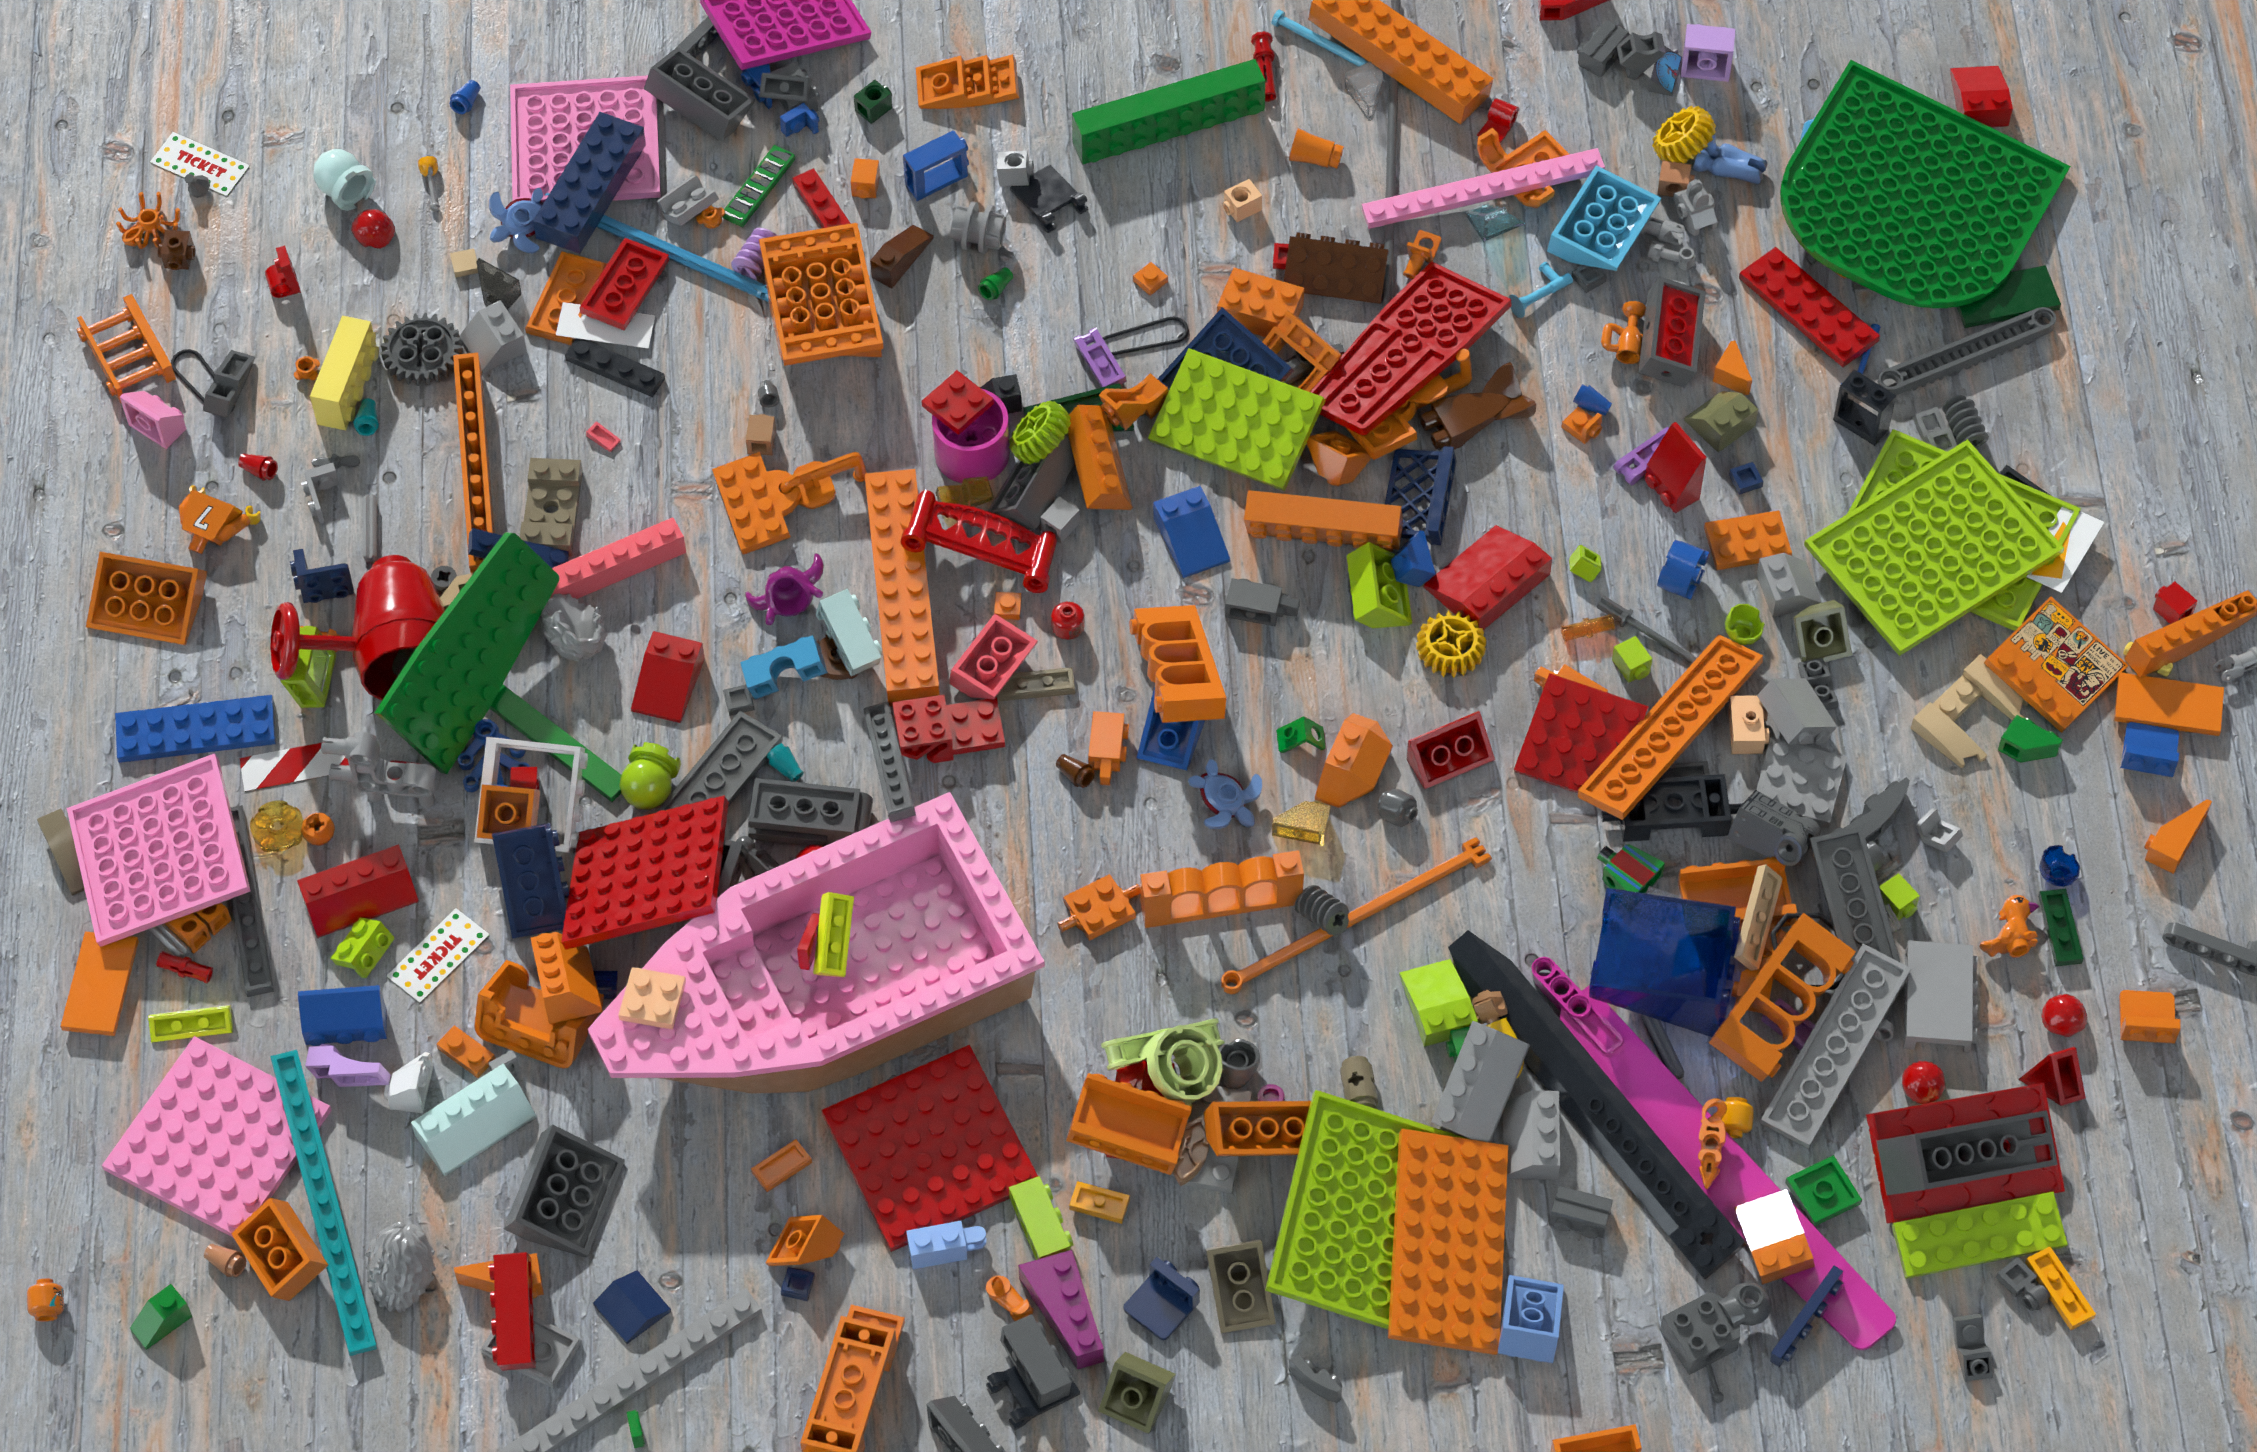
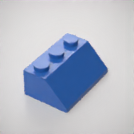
[298,985,387,1046]

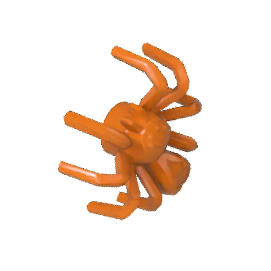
[116,192,180,249]

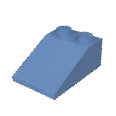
[1498,1275,1564,1363]

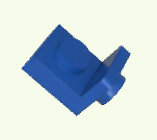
[780,103,820,137]

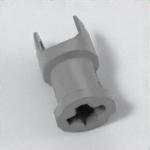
[1640,217,1685,246]
[2212,647,2257,682]

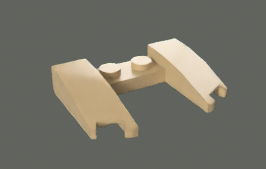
[1911,654,2028,768]

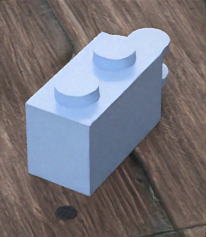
[907,1221,987,1269]

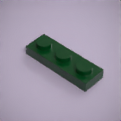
[2038,888,2084,967]

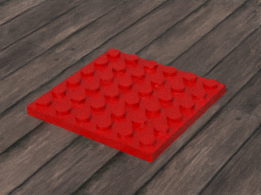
[561,795,729,950]
[821,1044,1038,1252]

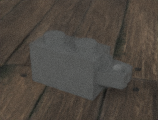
[1225,578,1300,627]

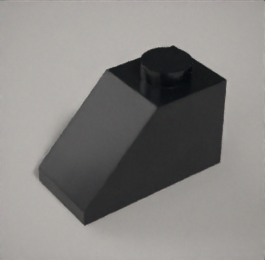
[980,374,1022,414]

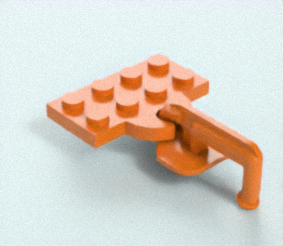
[1345,349,1472,460]
[712,452,867,555]

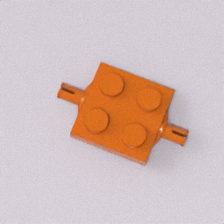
[1057,874,1140,941]

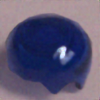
[2039,845,2080,887]

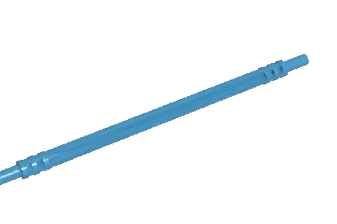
[545,193,769,302]

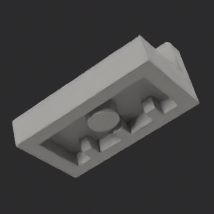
[657,175,719,226]

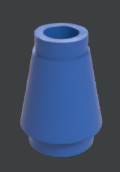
[449,80,481,114]
[1573,384,1612,416]

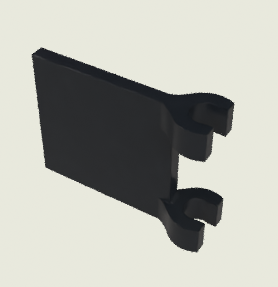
[1010,164,1088,233]
[986,1359,1080,1430]

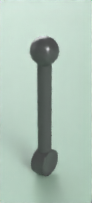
[1706,1363,1724,1403]

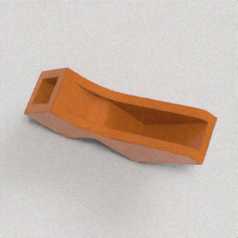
[1099,373,1169,430]

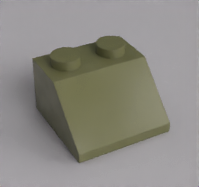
[1684,391,1758,452]
[1098,1352,1176,1434]

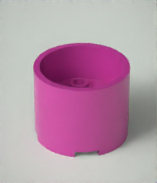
[932,389,1010,484]

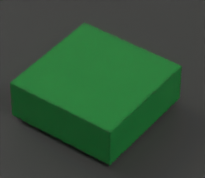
[626,1410,645,1448]

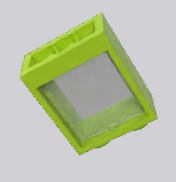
[280,626,337,708]

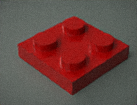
[921,370,994,435]

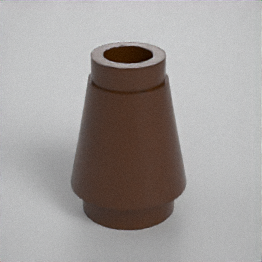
[1056,754,1095,788]

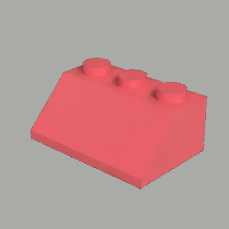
[949,614,1038,699]

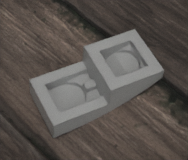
[1912,406,1957,452]

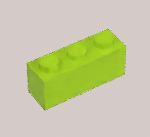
[1009,1176,1074,1260]

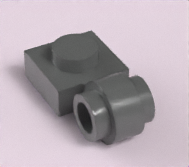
[1996,1257,2050,1311]

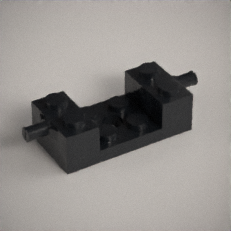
[1601,774,1743,842]

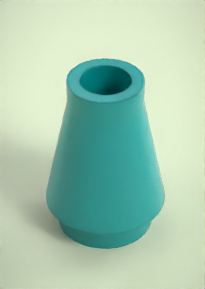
[353,398,379,436]
[767,743,804,782]

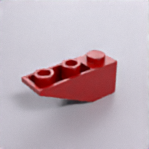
[1538,0,1609,21]

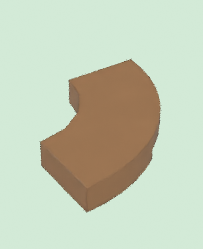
[1172,1115,1209,1187]

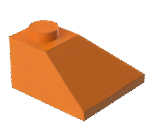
[1307,431,1372,486]
[765,1215,845,1266]

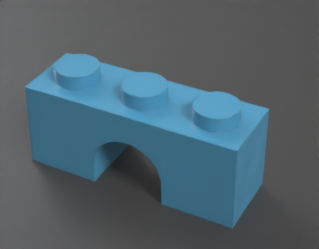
[740,635,828,699]

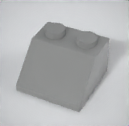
[460,300,527,374]
[1756,553,1822,617]

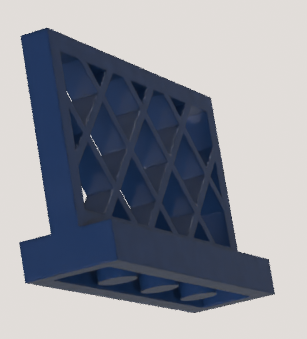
[1385,446,1457,545]

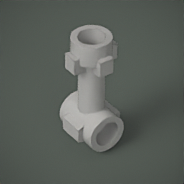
[1648,243,1696,271]

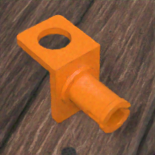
[1403,230,1442,280]

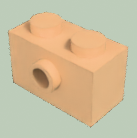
[1728,696,1769,754]

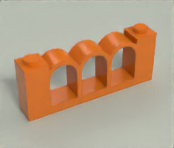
[1129,605,1226,723]
[1140,850,1304,928]
[1709,913,1856,1082]

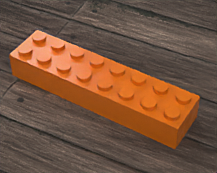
[1308,0,1494,125]

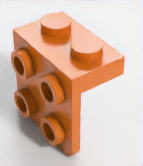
[2119,990,2181,1044]

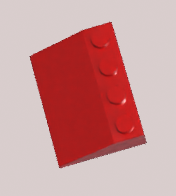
[1423,525,1552,630]

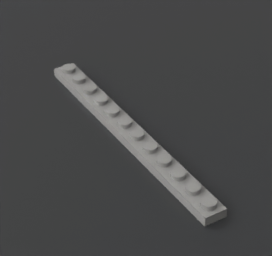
[498,1288,762,1452]

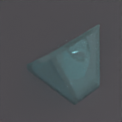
[1465,203,1526,242]

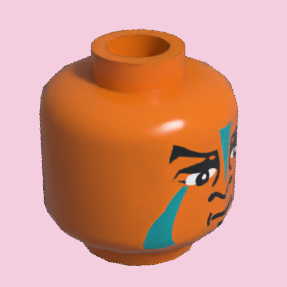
[27,1278,64,1322]

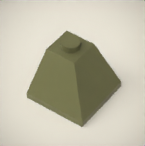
[1793,600,1852,662]

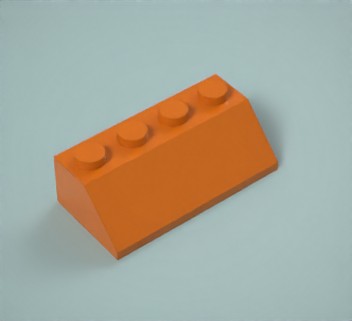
[1068,405,1133,510]
[531,932,603,1024]
[1203,1101,1311,1156]

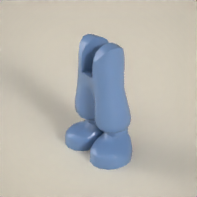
[1693,134,1768,184]

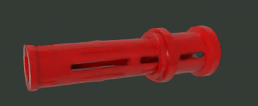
[1251,31,1277,102]

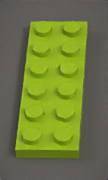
[1892,1191,2068,1279]

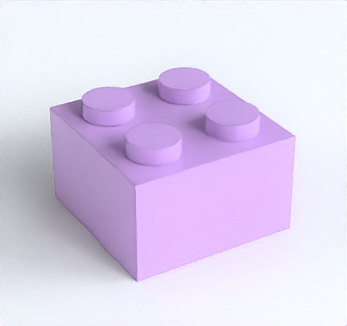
[1681,24,1735,82]

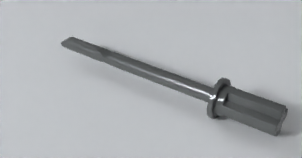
[1597,596,1697,663]

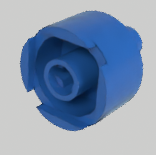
[1657,540,1710,600]

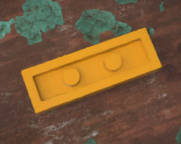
[2025,1247,2096,1330]

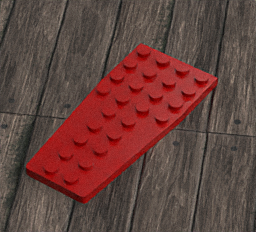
[1311,261,1512,435]

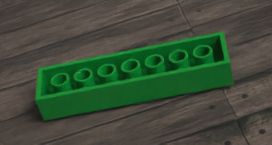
[1072,59,1266,165]

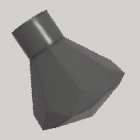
[185,174,210,198]

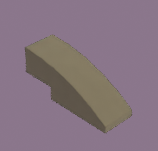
[37,808,85,896]

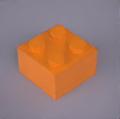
[477,784,540,839]

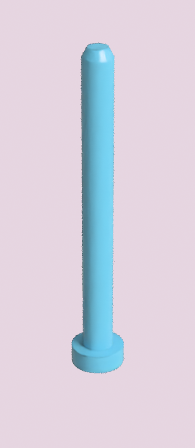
[1271,9,1367,68]

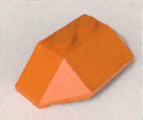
[1315,713,1393,808]

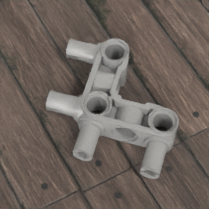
[321,732,436,808]

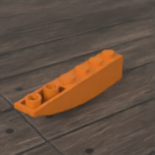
[2124,590,2257,678]

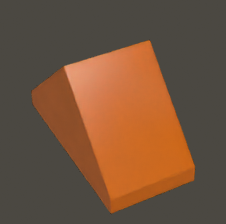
[1713,340,1752,395]

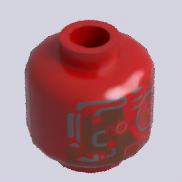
[1051,601,1085,640]

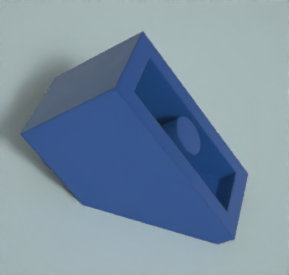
[1391,530,1436,587]

